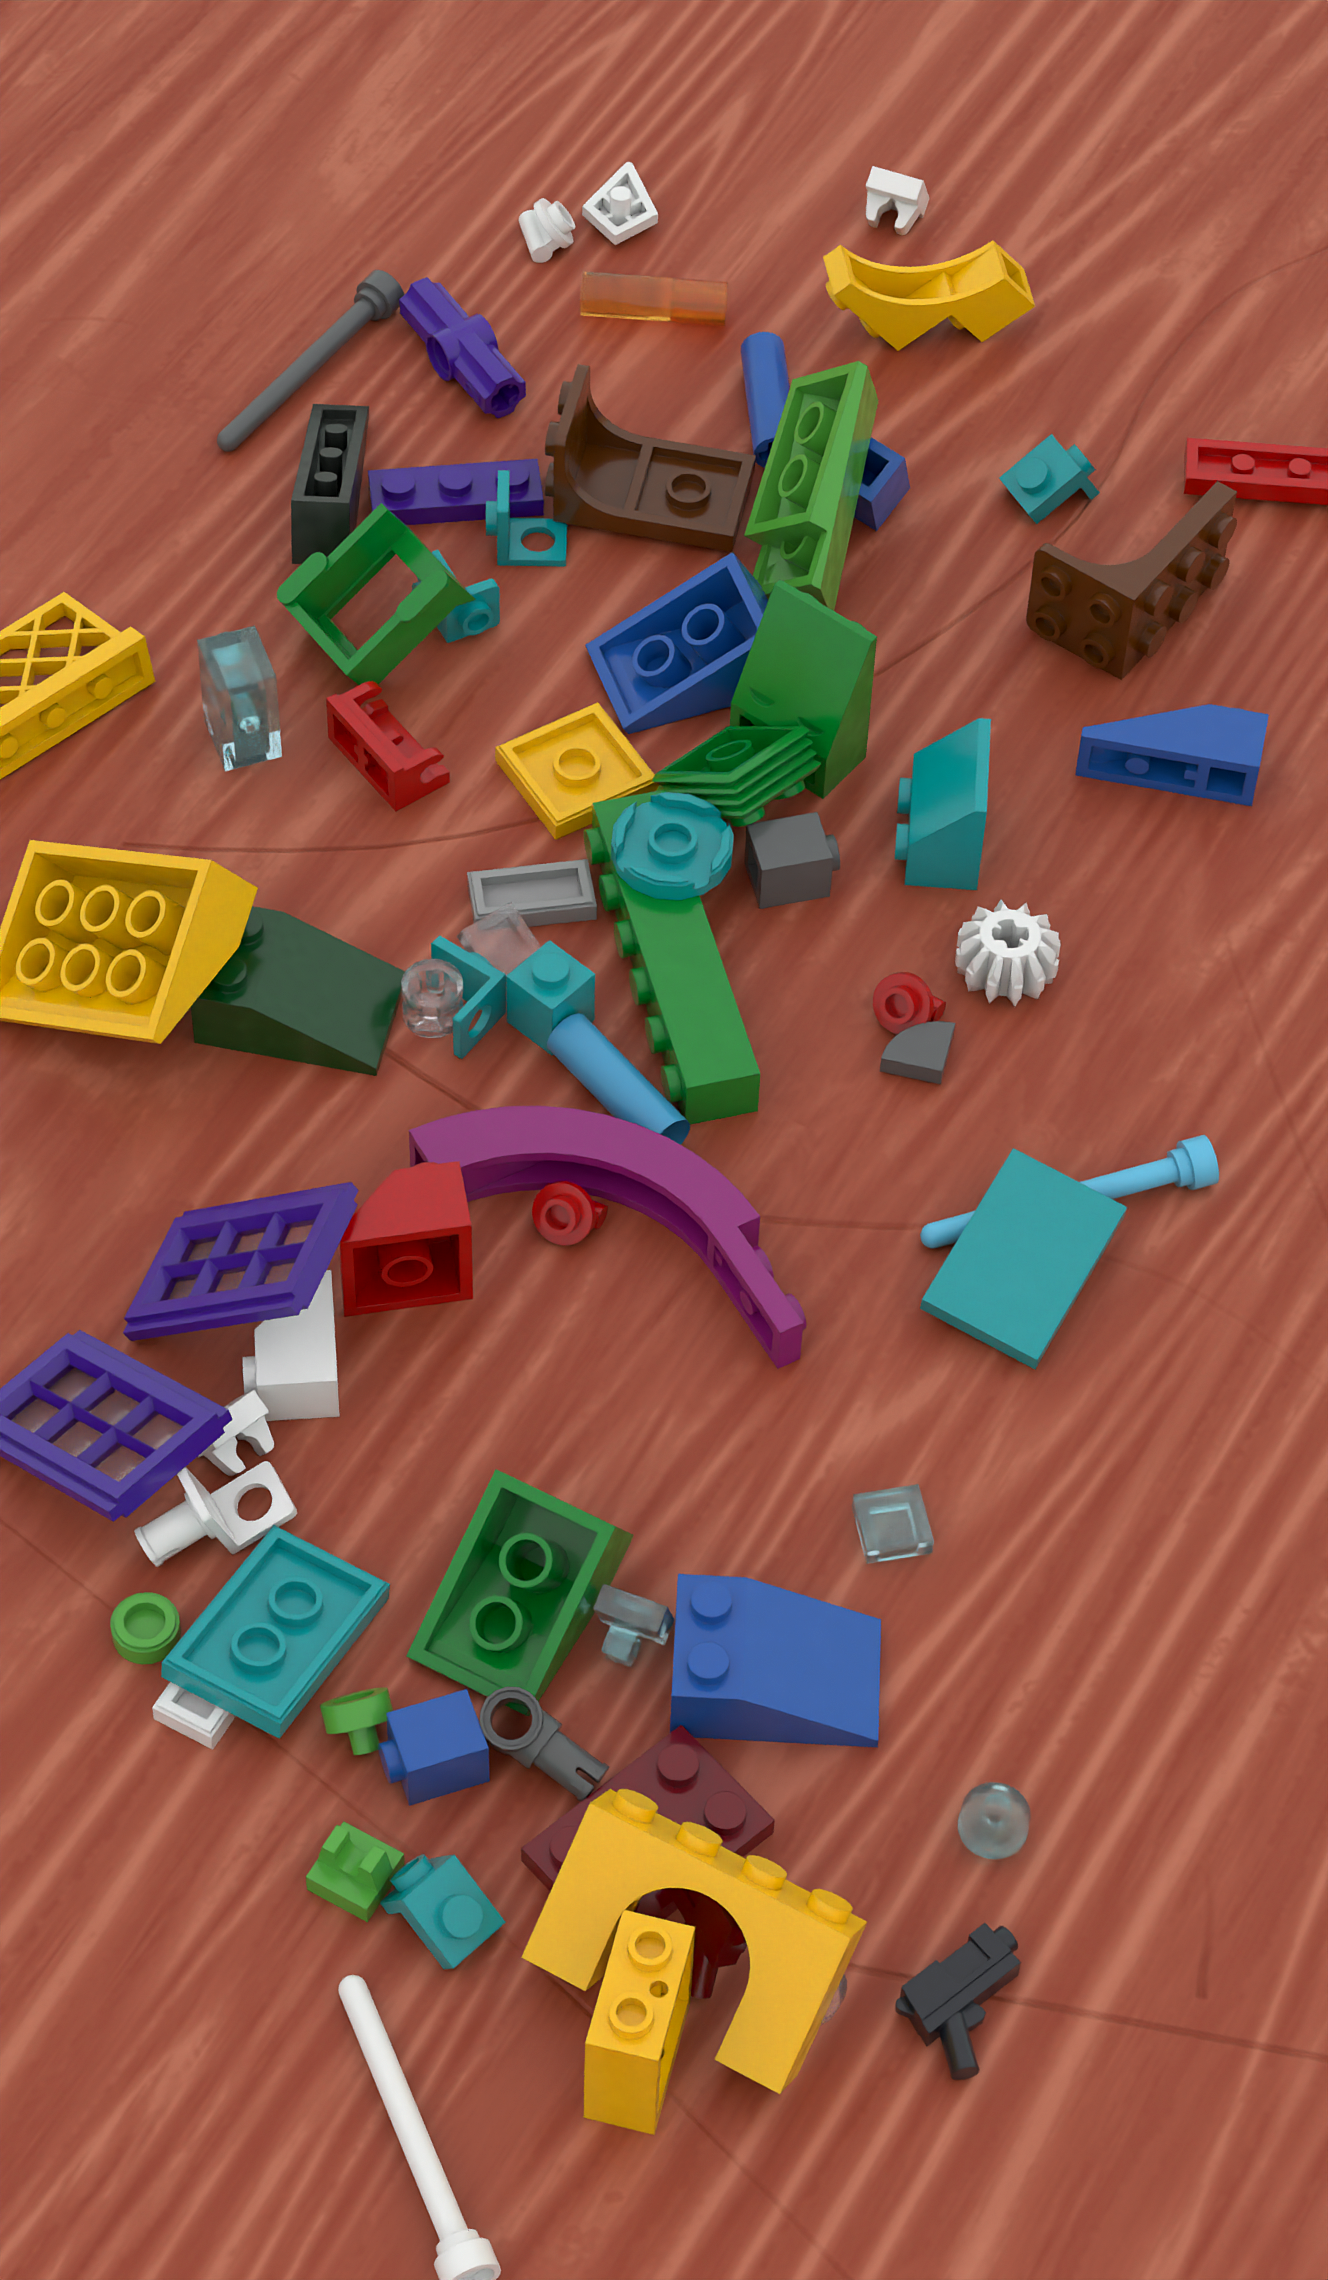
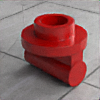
[873,972,946,1034]
[532,1181,608,1246]

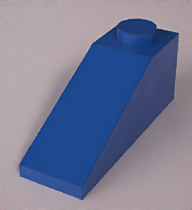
[1075,704,1269,806]

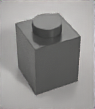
[744,812,840,909]

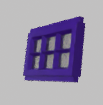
[123,1182,359,1341]
[0,1330,233,1522]

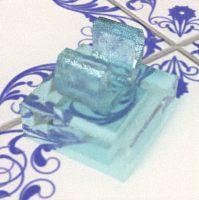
[593,1584,674,1668]

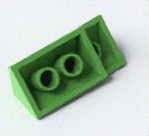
[744,361,879,611]

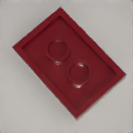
[521,1725,775,1920]

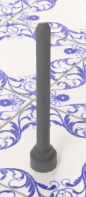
[217,270,404,452]

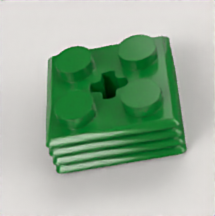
[652,726,821,827]

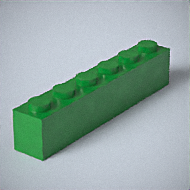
[584,790,761,1125]

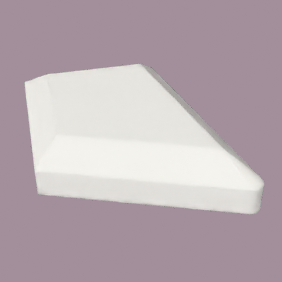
[582,162,658,245]

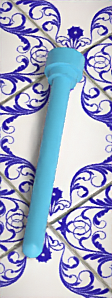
[920,1135,1219,1248]

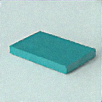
[920,1148,1127,1369]
[161,1525,390,1739]

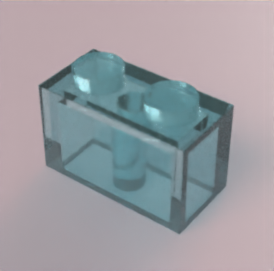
[197,626,282,771]

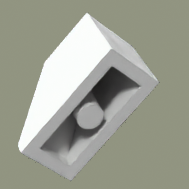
[243,1270,340,1421]

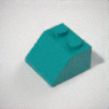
[894,718,991,890]

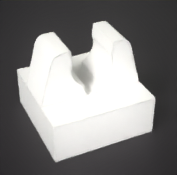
[866,166,929,235]
[198,1390,274,1476]

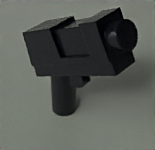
[895,1923,1021,2080]

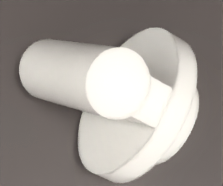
[519,198,575,263]

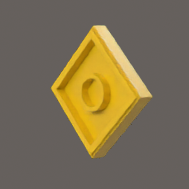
[495,702,659,840]

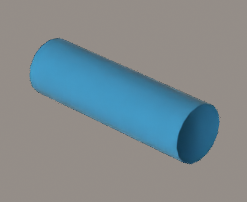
[547,1013,690,1145]

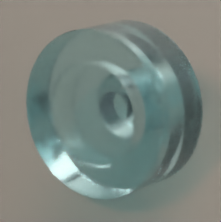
[958,1782,1031,1859]

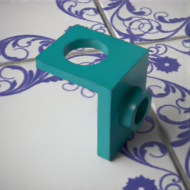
[486,470,567,567]
[431,935,506,1059]

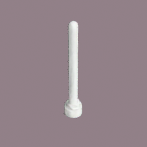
[338,1975,501,2280]

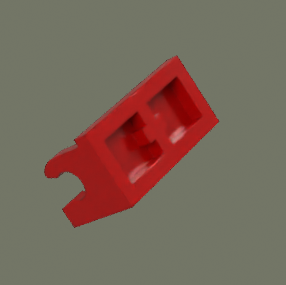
[326,681,450,812]

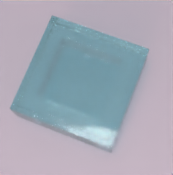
[852,1484,934,1564]

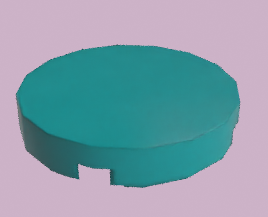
[611,792,734,900]

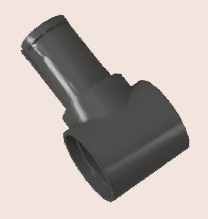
[480,1687,610,1802]

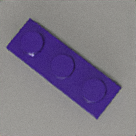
[368,459,544,525]

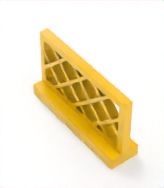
[0,592,156,780]

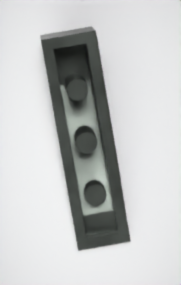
[291,404,369,564]

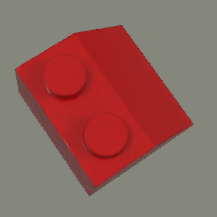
[339,1161,473,1317]

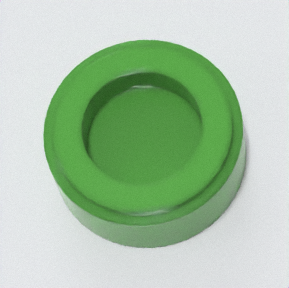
[110,1592,181,1664]

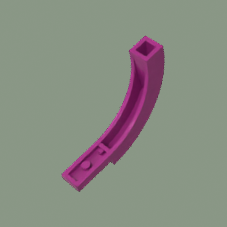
[409,1106,807,1369]

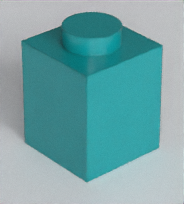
[506,940,595,1056]

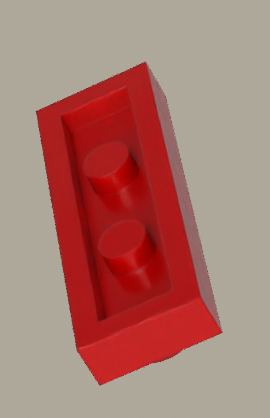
[1184,438,1328,505]

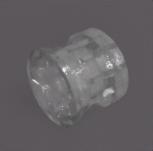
[401,959,463,1038]

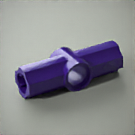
[399,277,526,419]

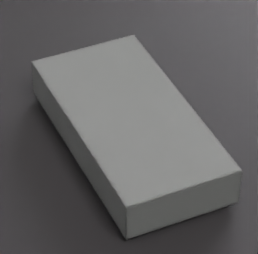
[467,859,597,933]

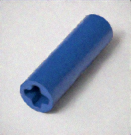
[740,332,790,468]

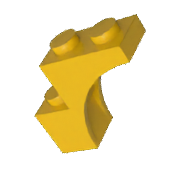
[823,240,1035,351]

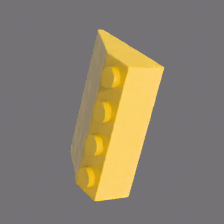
[0,840,258,1044]

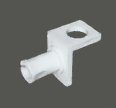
[134,1461,297,1567]

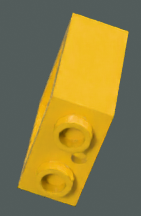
[583,1910,695,2135]

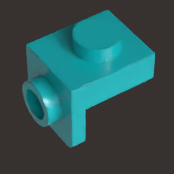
[999,434,1100,524]
[412,549,500,643]
[380,1854,506,1969]

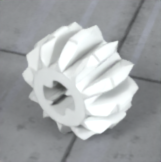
[955,900,1061,1007]

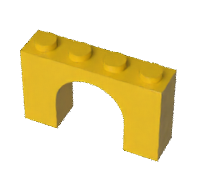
[521,1789,867,2094]

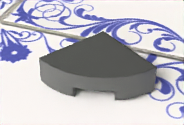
[880,1021,955,1084]

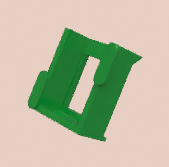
[277,503,476,685]

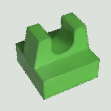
[306,1821,405,1922]

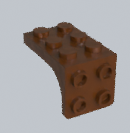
[545,364,756,552]
[1026,481,1237,680]

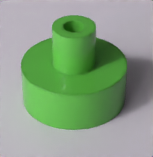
[320,1687,393,1755]

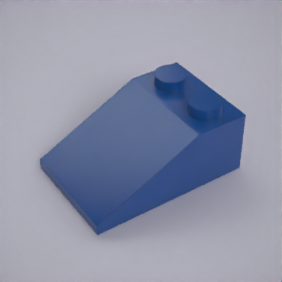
[585,552,768,734]
[670,1574,881,1748]

